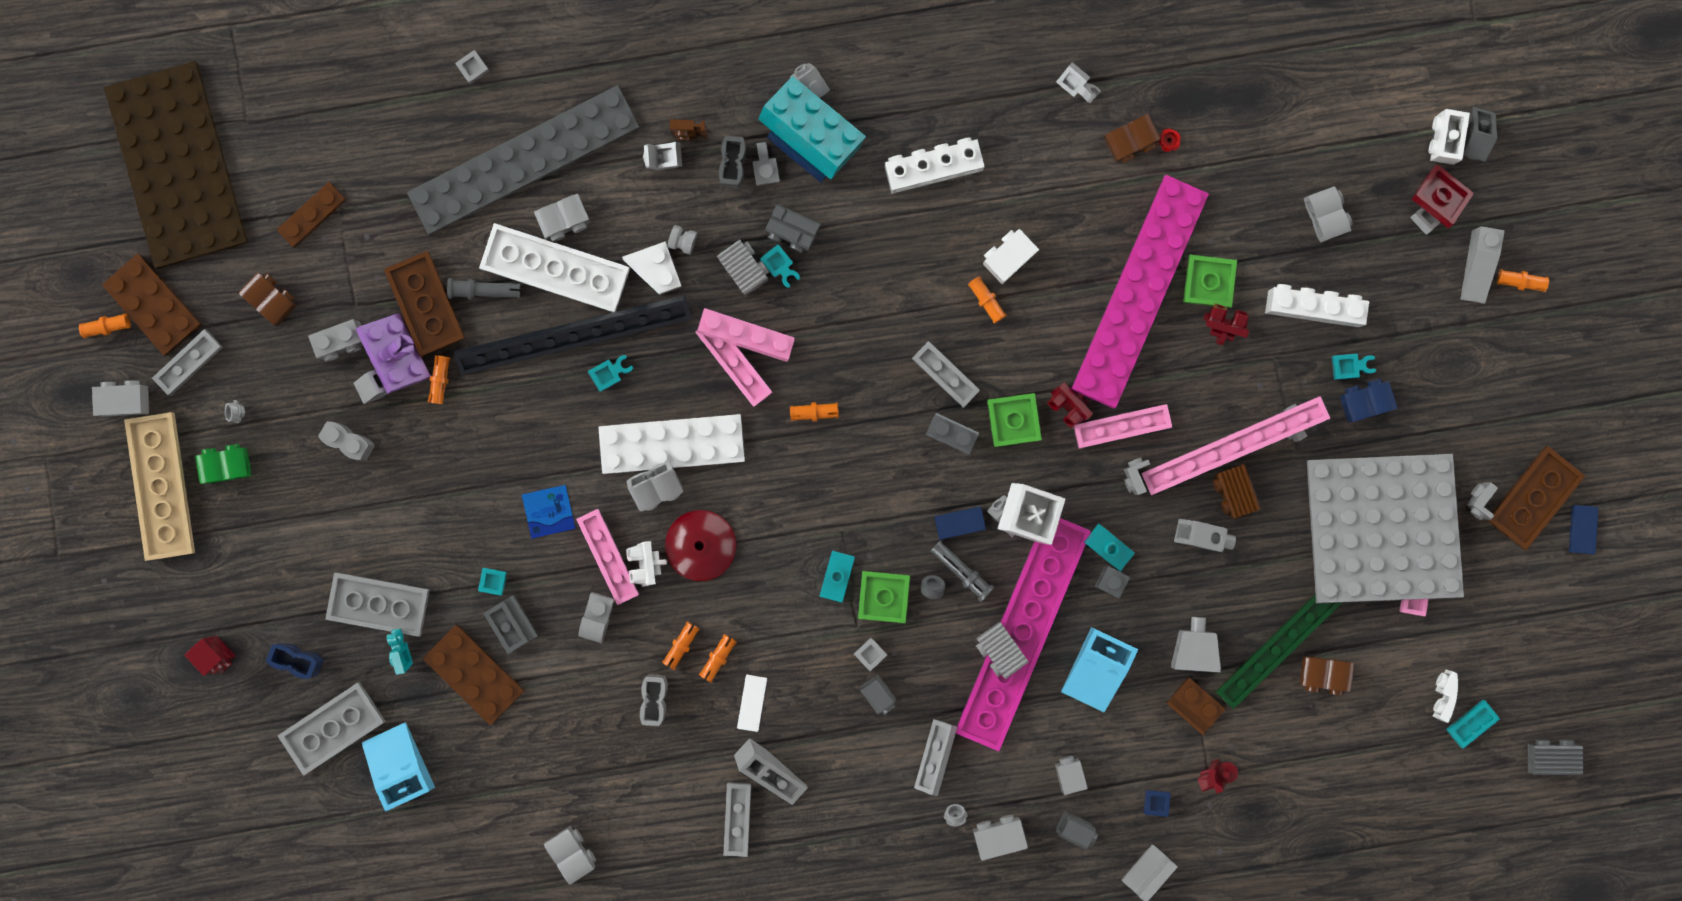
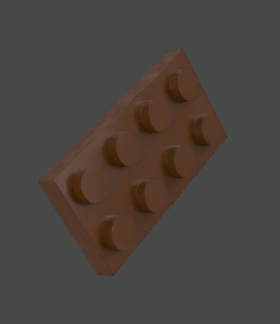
[384,251,466,357]
[102,253,202,356]
[1486,446,1585,550]
[423,624,525,725]

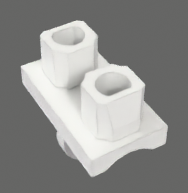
[626,541,667,587]

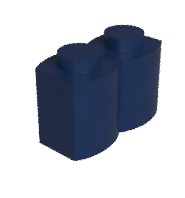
[1340,379,1398,423]
[266,643,324,679]

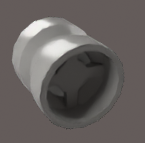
[667,225,698,255]

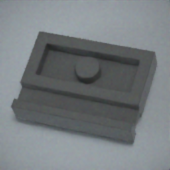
[483,595,539,654]

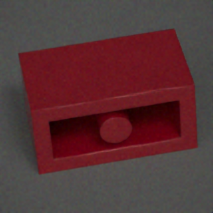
[184,635,236,676]

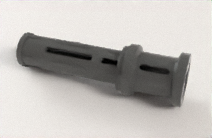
[447,278,521,300]
[930,541,994,602]

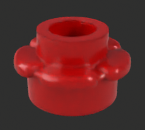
[1158,129,1181,152]

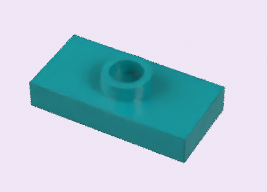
[1084,524,1135,572]
[820,550,855,603]
[1446,700,1500,749]

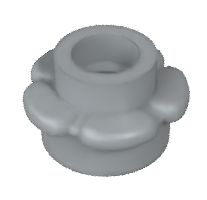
[225,400,245,423]
[944,804,968,826]

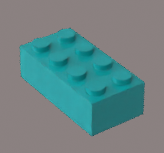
[758,76,866,179]

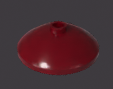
[665,510,736,581]

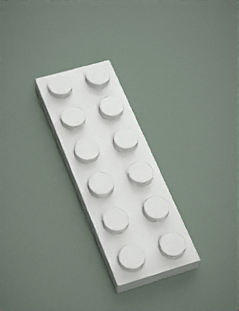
[479,223,630,312]
[598,414,745,474]

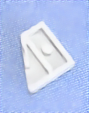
[622,242,682,295]

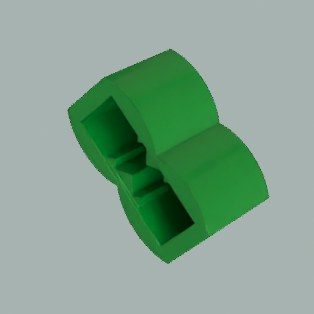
[195,444,252,484]

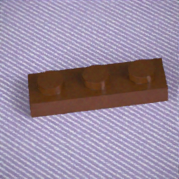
[277,182,347,248]

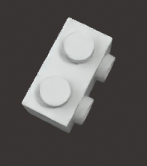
[1429,109,1470,165]
[983,229,1039,284]

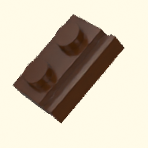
[669,119,708,142]
[1166,677,1226,735]

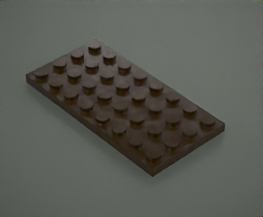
[104,61,248,269]

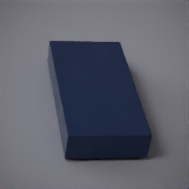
[1569,505,1599,554]
[934,506,986,540]

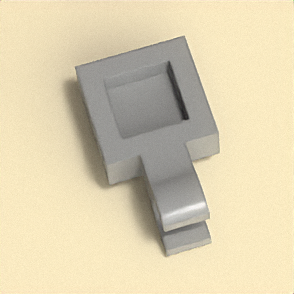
[1056,62,1101,103]
[753,142,780,186]

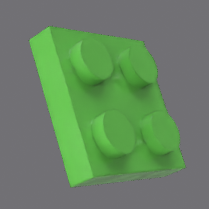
[1183,255,1237,308]
[987,393,1042,447]
[858,571,910,623]

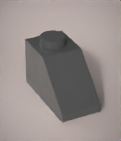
[1463,107,1497,162]

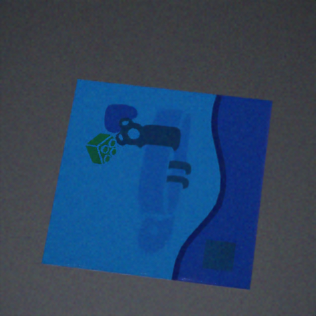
[522,485,575,539]

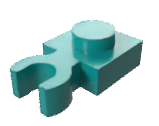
[760,244,800,288]
[1332,354,1376,380]
[588,355,633,392]
[386,628,413,675]

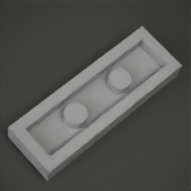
[152,329,223,396]
[912,341,980,408]
[914,719,957,796]
[723,782,751,857]

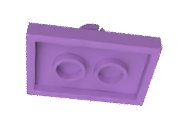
[356,313,430,394]

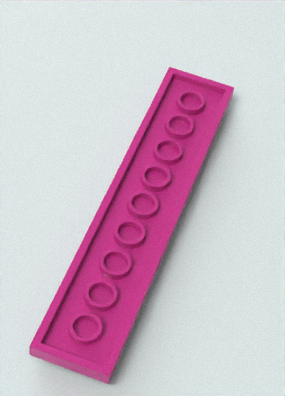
[1071,175,1209,409]
[956,518,1091,751]

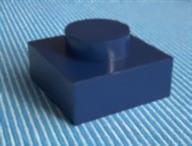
[1143,789,1171,817]

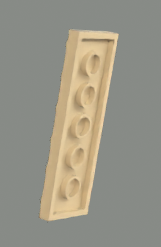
[124,412,195,561]

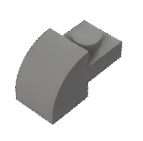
[579,592,615,643]

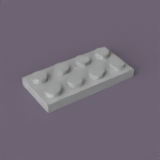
[325,572,430,637]
[278,682,386,776]

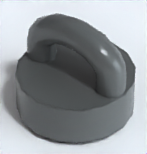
[921,575,945,599]

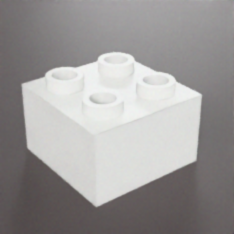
[998,483,1065,545]

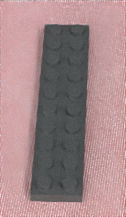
[407,85,640,235]

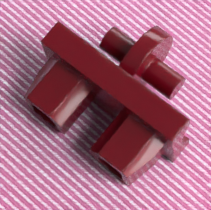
[1203,303,1249,345]
[1047,383,1093,428]
[1197,759,1239,794]

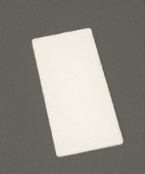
[737,675,767,732]

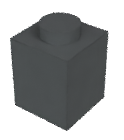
[1094,565,1130,598]

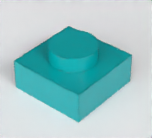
[478,567,507,596]

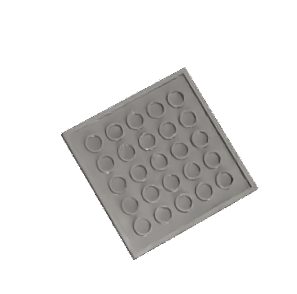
[1307,454,1464,603]

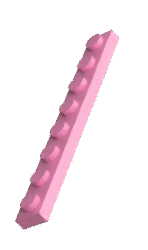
[1142,396,1330,495]

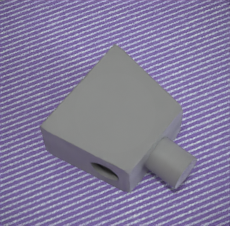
[1174,519,1236,552]
[1171,617,1221,672]

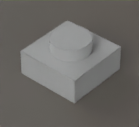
[455,50,489,84]
[1410,207,1441,235]
[854,637,887,671]

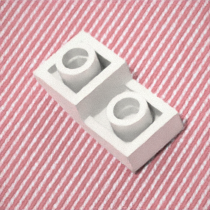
[1433,670,1458,723]

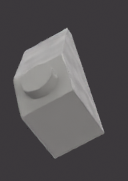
[1460,226,1505,304]
[734,738,808,805]

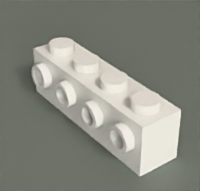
[885,138,984,194]
[1265,284,1369,327]

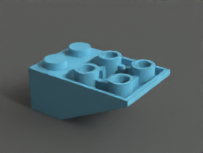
[1061,627,1138,712]
[362,722,435,811]

